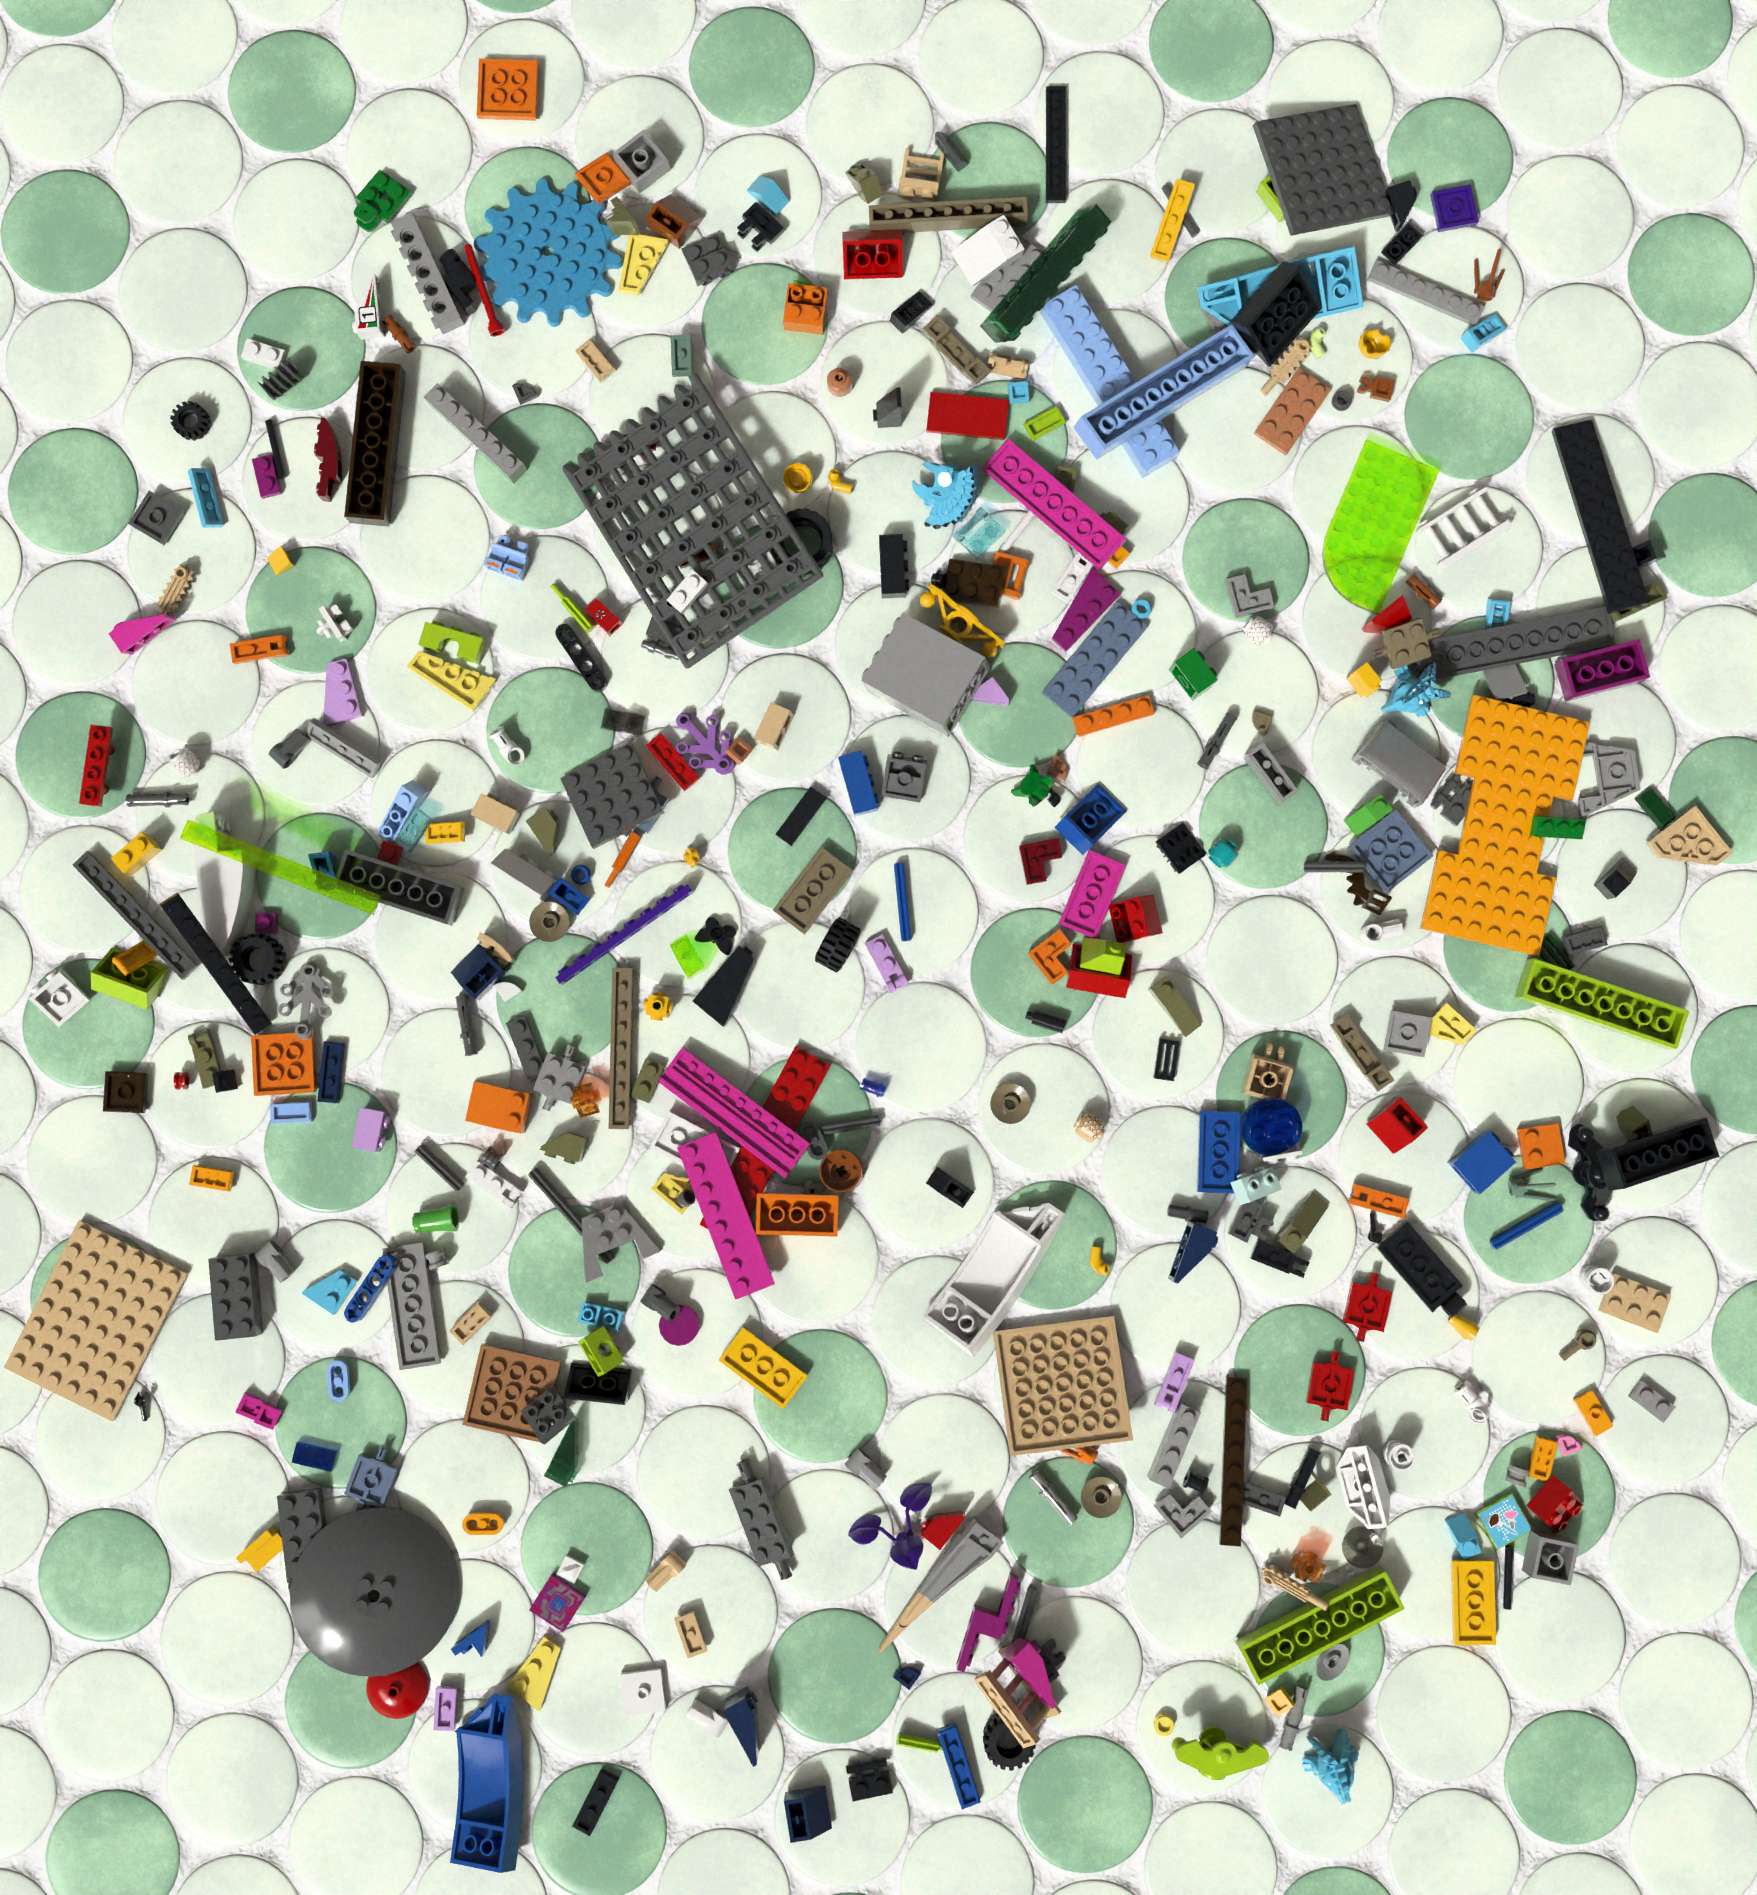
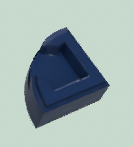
[893,1667,922,1690]

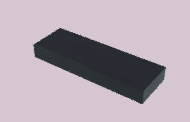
[775,786,827,847]
[572,1768,619,1836]

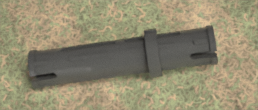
[1197,712,1237,770]
[126,791,190,808]
[455,995,478,1056]

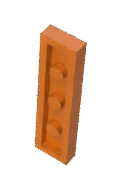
[1072,695,1155,737]

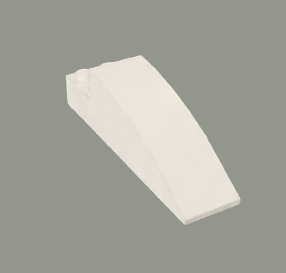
[190,812,255,977]

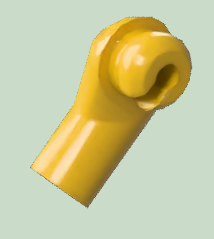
[1090,1246,1110,1275]

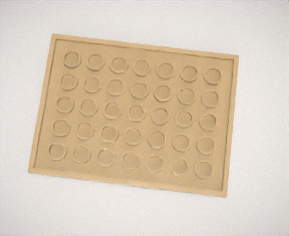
[4,1220,189,1421]

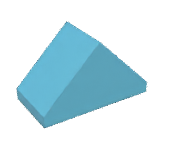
[747,176,789,216]

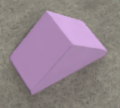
[971,677,1009,706]

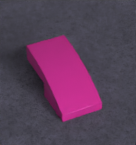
[235,1392,282,1430]

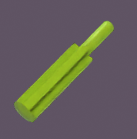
[551,583,595,633]
[896,1732,943,1753]

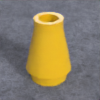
[1447,1314,1480,1341]

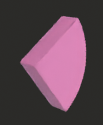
[1555,1434,1583,1456]

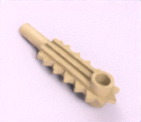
[1260,337,1313,396]
[156,564,194,616]
[1261,1564,1329,1611]

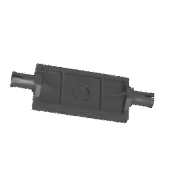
[729,1459,795,1580]

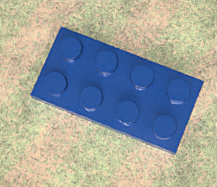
[1197,1111,1241,1193]

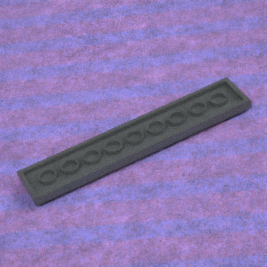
[1415,606,1616,679]

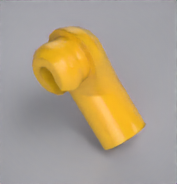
[828,469,853,494]

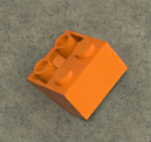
[783,283,827,335]

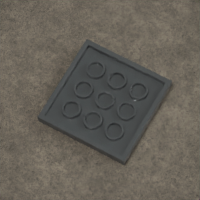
[560,742,665,849]

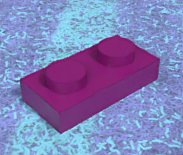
[252,454,282,499]

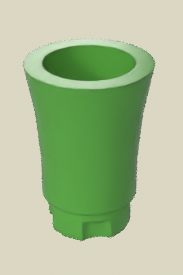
[412,1203,459,1233]

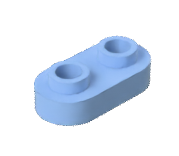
[327,1359,350,1402]

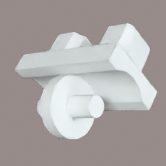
[317,604,353,643]

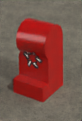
[584,598,623,636]

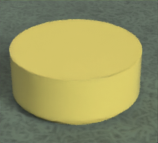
[1153,1713,1175,1736]

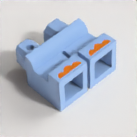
[484,535,530,581]

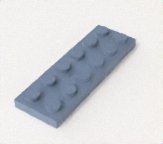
[1042,601,1148,718]

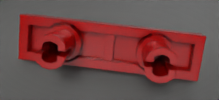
[79,724,115,807]

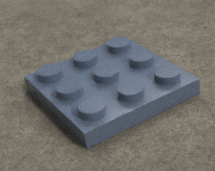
[1348,809,1433,894]

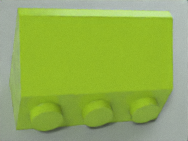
[91,947,168,1010]

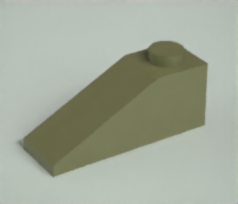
[1148,977,1201,1037]
[1274,1192,1329,1254]

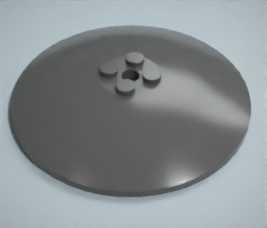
[290,1507,459,1677]

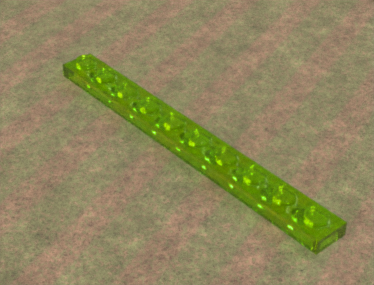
[180,820,382,915]

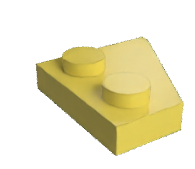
[1429,1003,1477,1045]
[651,1173,696,1215]

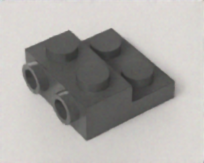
[681,234,733,287]
[881,751,927,803]

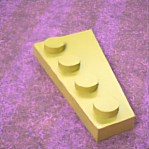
[407,651,497,712]

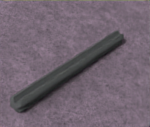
[528,1168,614,1264]

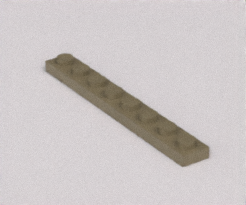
[608,968,633,1129]

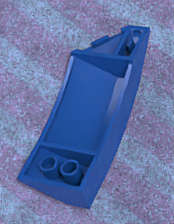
[450,1694,524,1873]

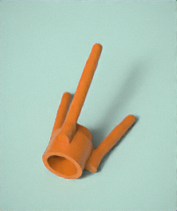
[1058,1446,1098,1465]

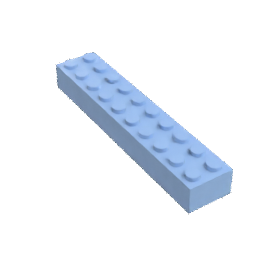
[1040,285,1179,479]
[1073,324,1255,460]

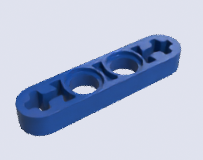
[344,1255,397,1323]

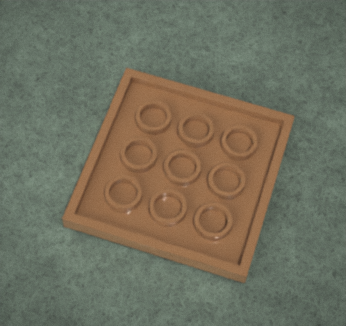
[462,1343,561,1443]

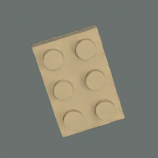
[1598,1273,1672,1333]

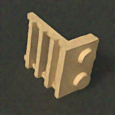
[899,148,944,202]

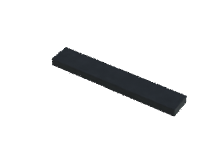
[1046,86,1066,203]

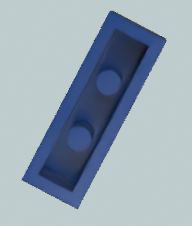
[838,751,880,817]

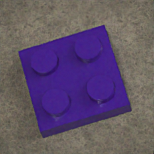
[1430,184,1479,232]

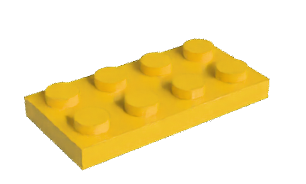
[719,1326,808,1409]
[1451,1559,1496,1645]

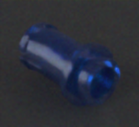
[860,1078,887,1098]

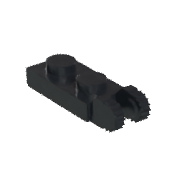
[1250,1240,1310,1278]

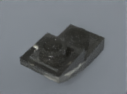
[600,708,645,736]

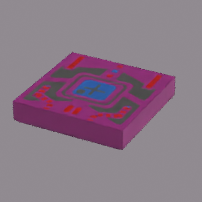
[529,1573,586,1632]

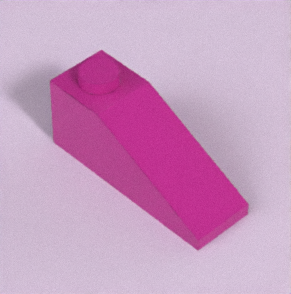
[108,614,176,655]

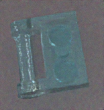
[952,507,1006,560]

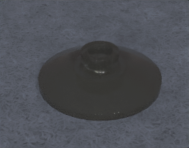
[1342,1526,1383,1568]

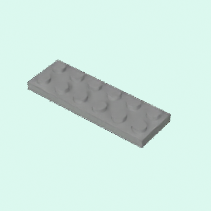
[382,1242,441,1370]

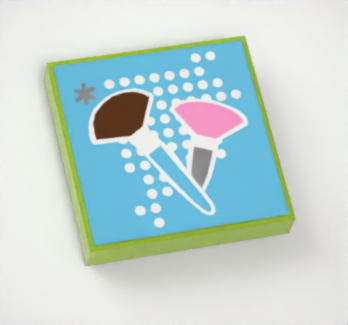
[1475,1492,1533,1550]

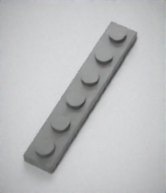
[1367,260,1485,326]

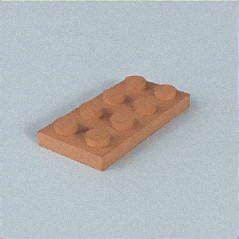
[1254,368,1331,455]

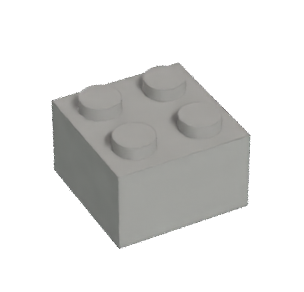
[612,129,670,194]
[1522,1530,1579,1586]

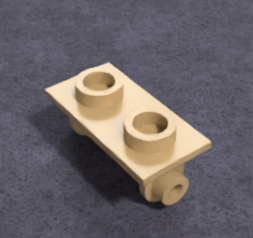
[988,353,1029,379]

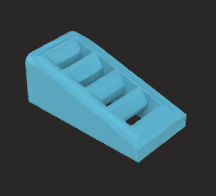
[1461,313,1507,353]
[1485,599,1511,629]

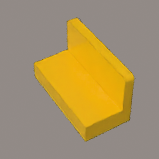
[236,1526,283,1572]

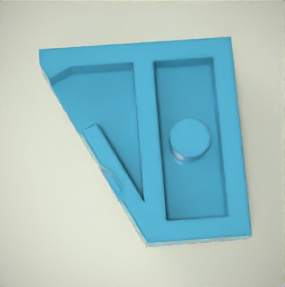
[302,1269,359,1315]

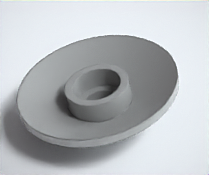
[1315,1643,1349,1681]

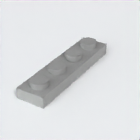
[305,718,381,778]

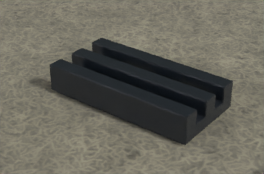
[1153,1038,1180,1081]

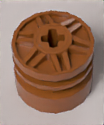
[819,1150,864,1193]

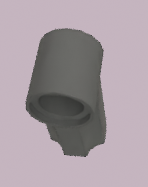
[268,728,310,769]
[640,1284,681,1322]

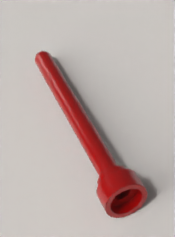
[464,244,505,337]

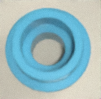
[1131,599,1152,619]

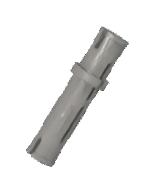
[1028,1470,1078,1526]
[1279,1685,1309,1751]

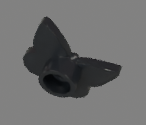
[694,917,736,956]

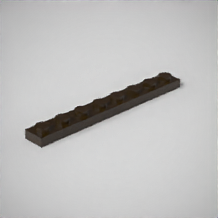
[1219,1377,1247,1547]

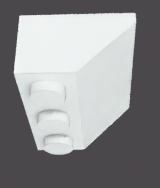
[489,848,556,902]

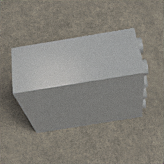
[861,613,990,737]

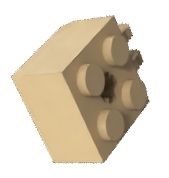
[1240,1042,1294,1105]

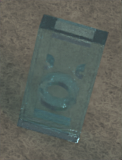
[394,808,433,852]

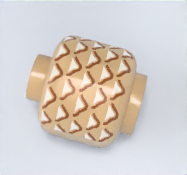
[1074,1113,1105,1143]

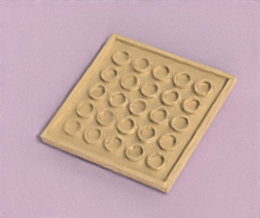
[993,1316,1133,1456]

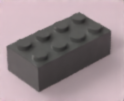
[208,1252,263,1341]

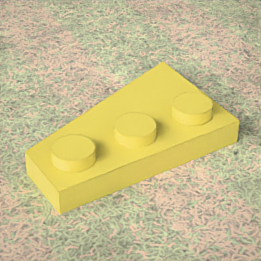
[619,235,669,296]
[507,1635,561,1712]

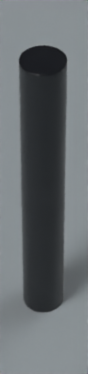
[265,419,286,479]
[1503,1545,1513,1610]

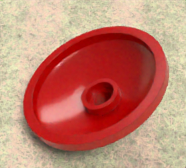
[366,1662,429,1719]

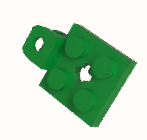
[354,169,412,232]

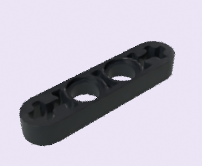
[555,624,607,692]

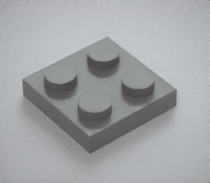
[1383,1010,1432,1058]

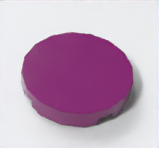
[659,1305,700,1346]

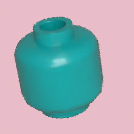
[1208,838,1238,868]

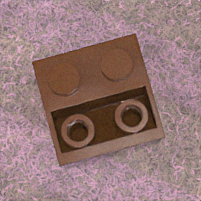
[645,194,702,249]

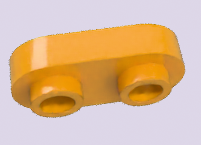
[462,1512,505,1535]

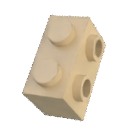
[470,793,520,835]

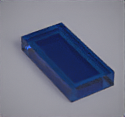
[291,1441,338,1472]

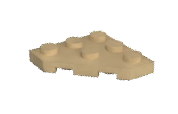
[1646,805,1733,866]

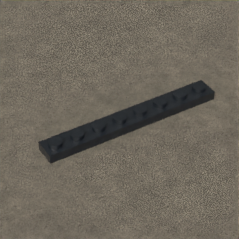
[159,893,272,1035]

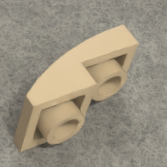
[477,933,516,965]

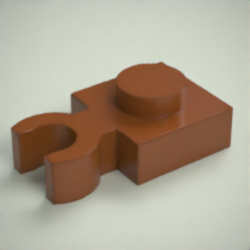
[1357,376,1395,402]

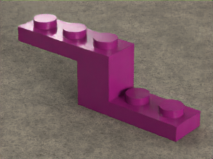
[956,1572,1021,1673]

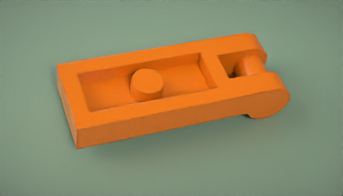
[229,635,289,664]
[1348,1184,1409,1219]

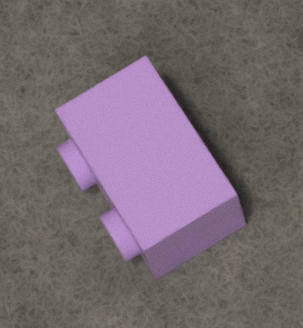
[352,1107,390,1152]

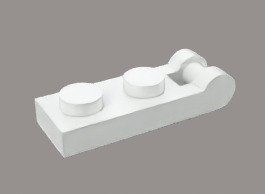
[1051,552,1093,604]
[465,1160,523,1208]

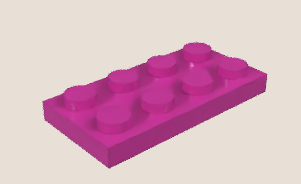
[1058,850,1126,939]

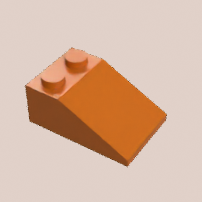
[465,1081,533,1134]

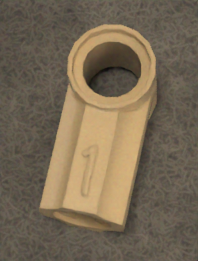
[645,1549,687,1592]

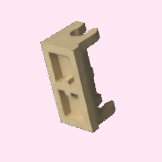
[754,702,795,751]

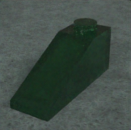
[544,1418,578,1487]

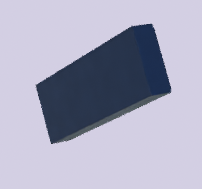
[317,1041,346,1103]

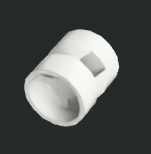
[1578,1265,1614,1295]
[1382,1439,1416,1471]

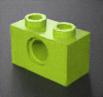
[578,1326,624,1377]

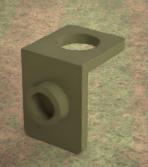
[1300,1471,1332,1511]

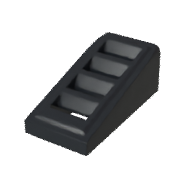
[890,291,933,334]

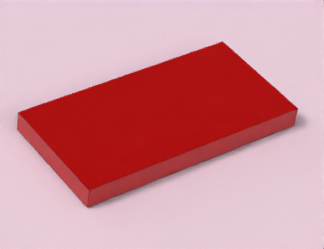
[926,392,1009,440]

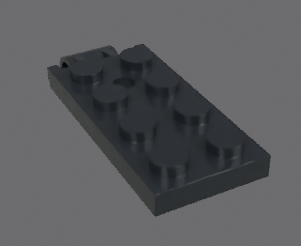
[1375,1221,1467,1318]

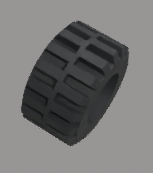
[815,917,861,973]
[229,933,286,985]
[983,1713,1036,1771]

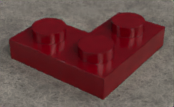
[1019,838,1062,885]

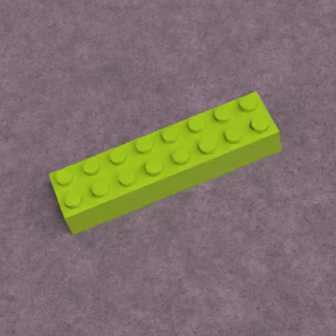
[1515,958,1689,1050]
[1235,1565,1405,1686]

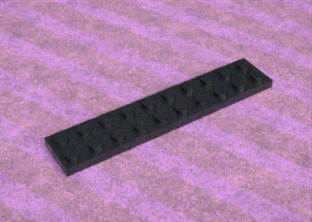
[1551,420,1649,614]

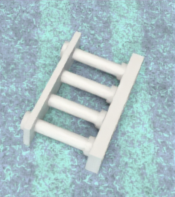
[1415,487,1512,573]

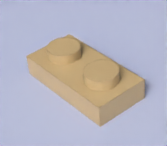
[674,1610,708,1659]

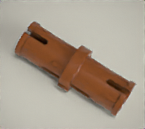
[382,315,417,354]
[1405,573,1442,609]

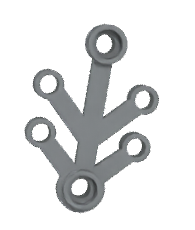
[278,962,334,1040]

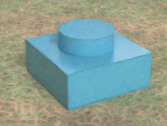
[1007,381,1029,405]

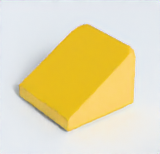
[267,546,294,576]

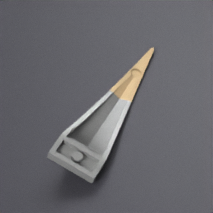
[878,1519,1004,1652]

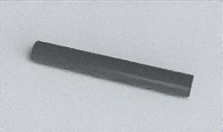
[1161,184,1199,238]

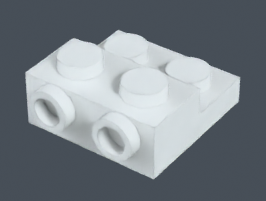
[29,968,90,1027]

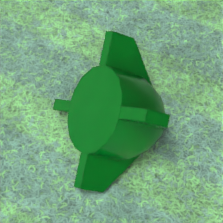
[1011,764,1054,807]

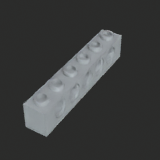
[391,213,464,334]

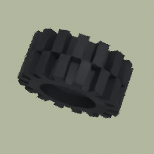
[170,401,211,441]

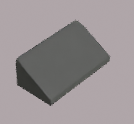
[935,131,969,172]

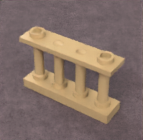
[974,1645,1062,1748]

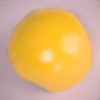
[1358,329,1391,359]
[783,462,813,493]

